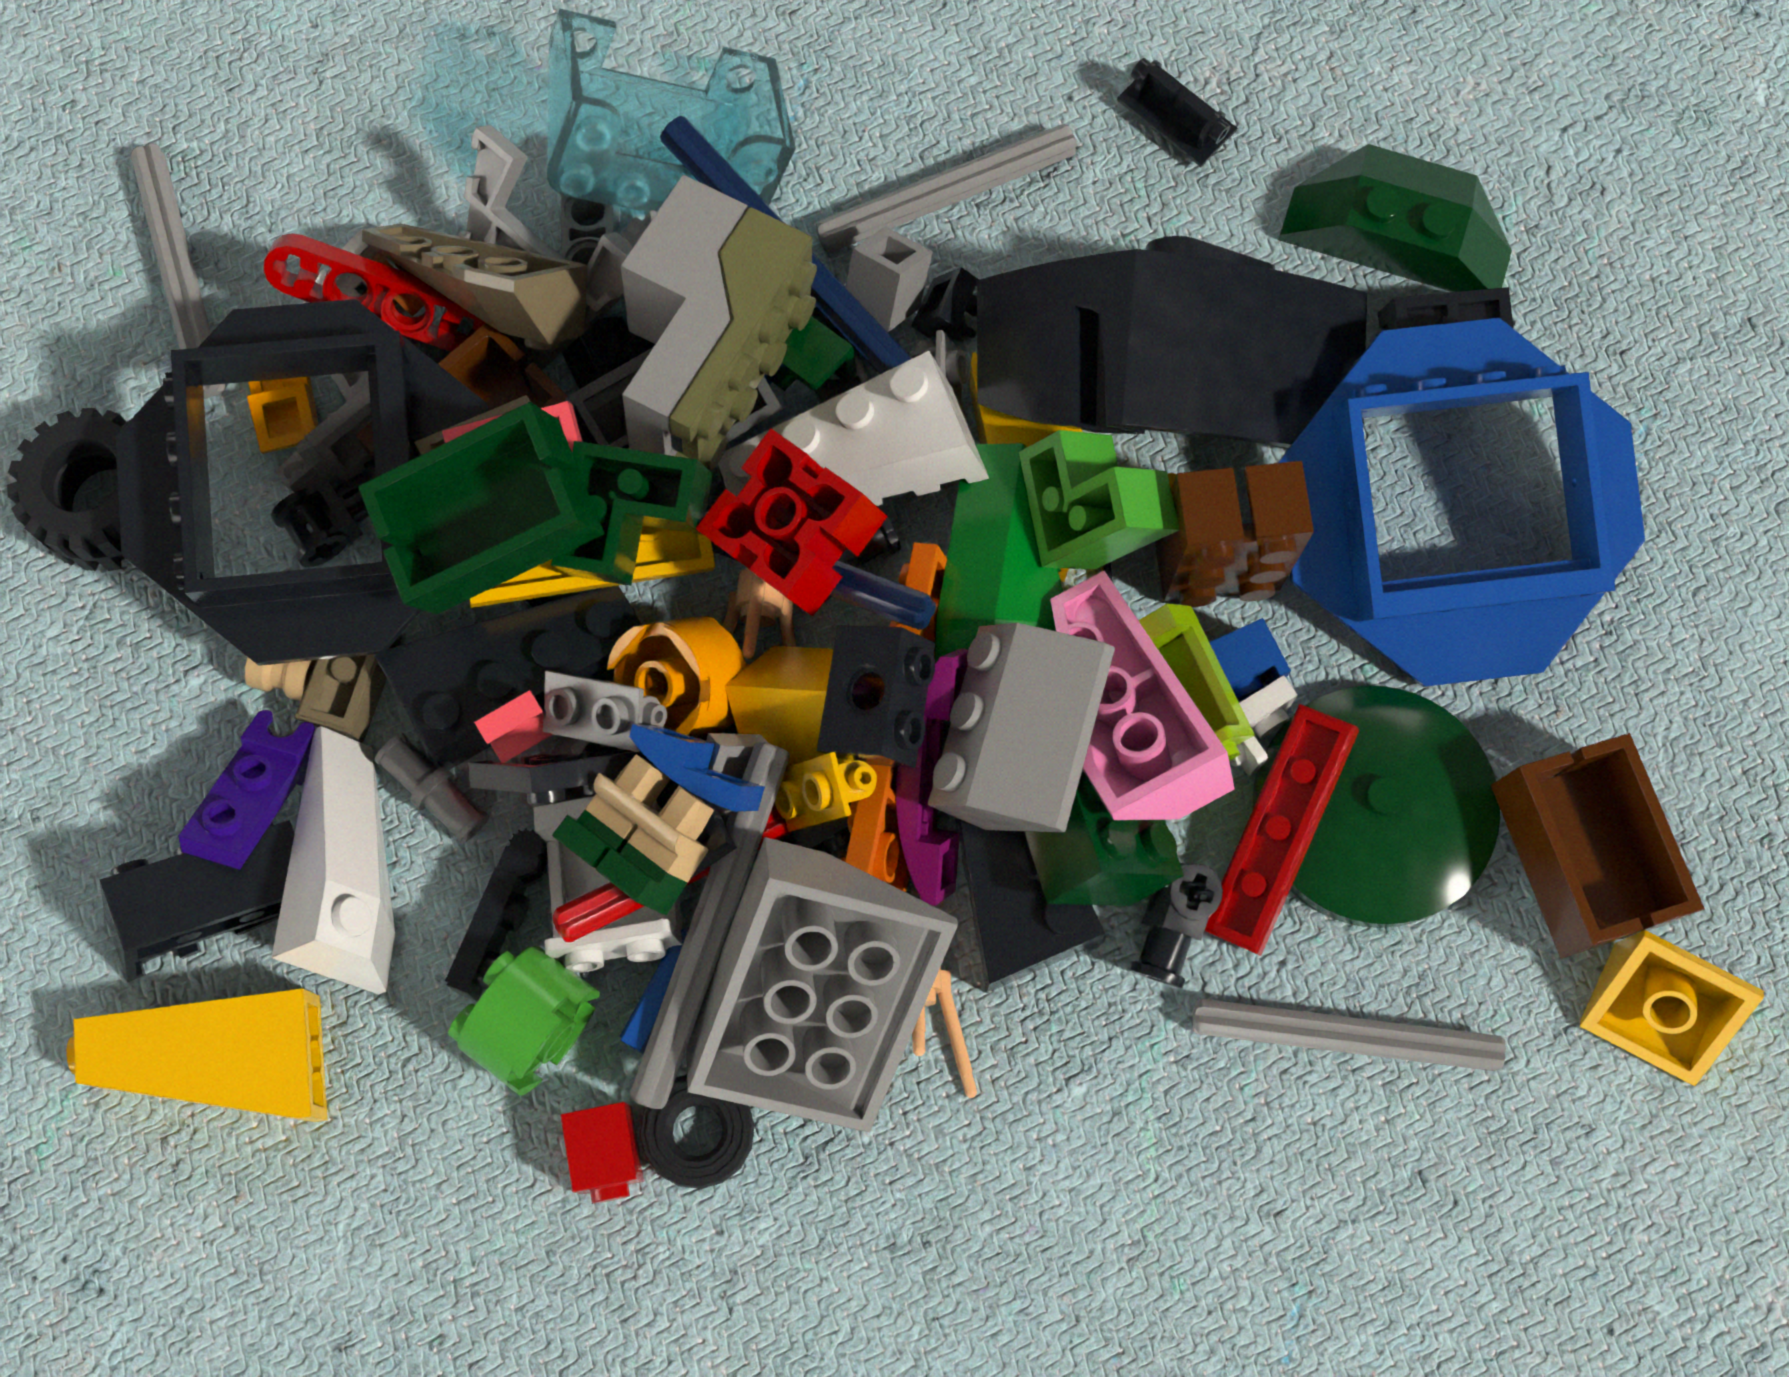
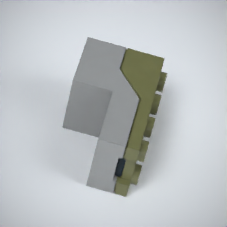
[621,174,817,470]

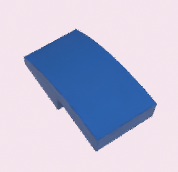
[629,724,765,812]

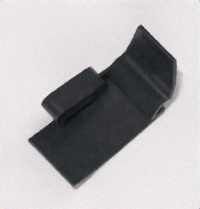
[977,236,1367,448]

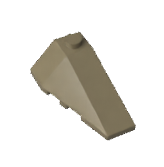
[362,223,588,350]

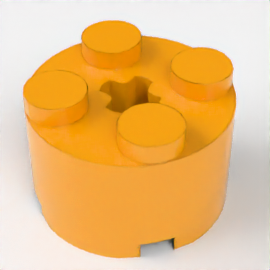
[607,616,749,739]

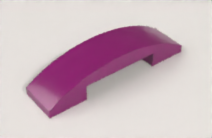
[896,649,969,906]

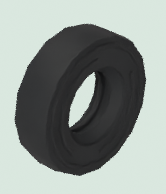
[640,1074,755,1189]

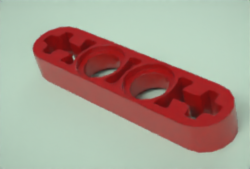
[263,233,485,352]

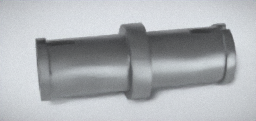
[374,733,490,844]

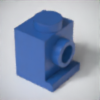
[1209,618,1291,703]

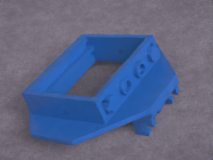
[1277,318,1645,687]

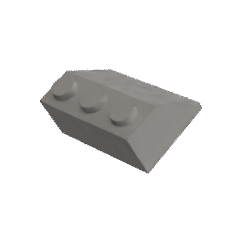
[928,623,1115,832]

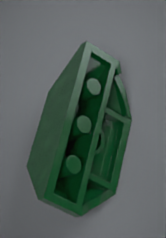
[1278,144,1512,292]

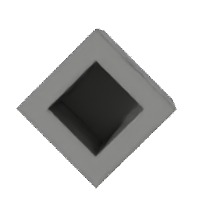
[846,226,932,332]

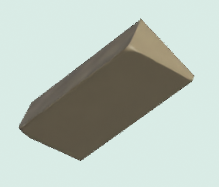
[295,633,402,743]

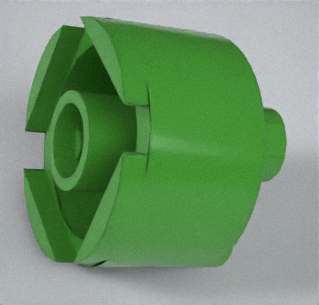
[448,946,600,1095]

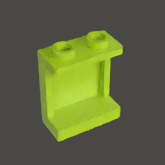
[1138,604,1255,761]

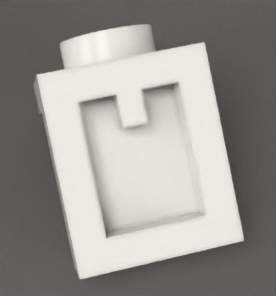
[1229,675,1298,776]

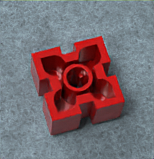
[696,428,888,616]

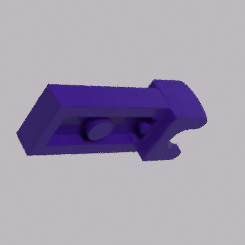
[178,710,316,870]

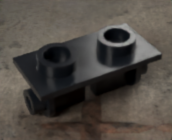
[1117,58,1238,167]

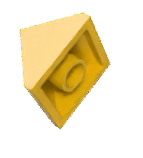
[725,646,848,767]
[1580,930,1764,1086]

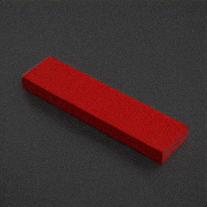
[1205,704,1359,956]

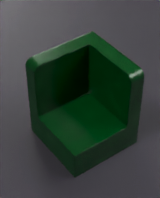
[767,316,857,391]

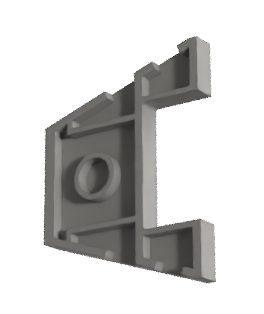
[458,125,634,370]

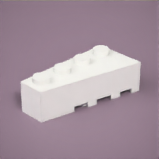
[718,351,989,506]

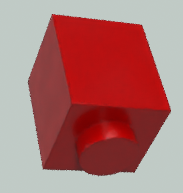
[560,1102,644,1204]

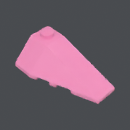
[1050,571,1235,820]

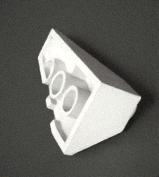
[271,726,395,994]

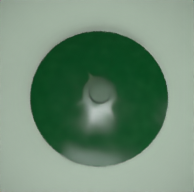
[1252,685,1500,928]

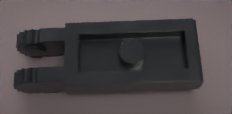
[445,828,548,1002]

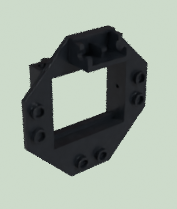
[115,299,489,666]

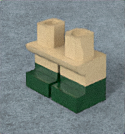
[552,754,714,915]

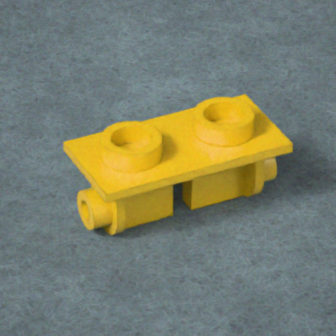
[775,752,877,832]

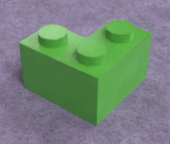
[1019,430,1179,570]

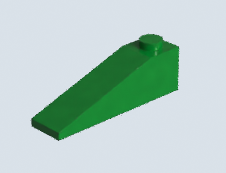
[935,443,1064,664]

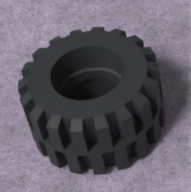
[7,408,130,571]

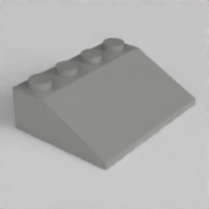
[686,837,958,1133]

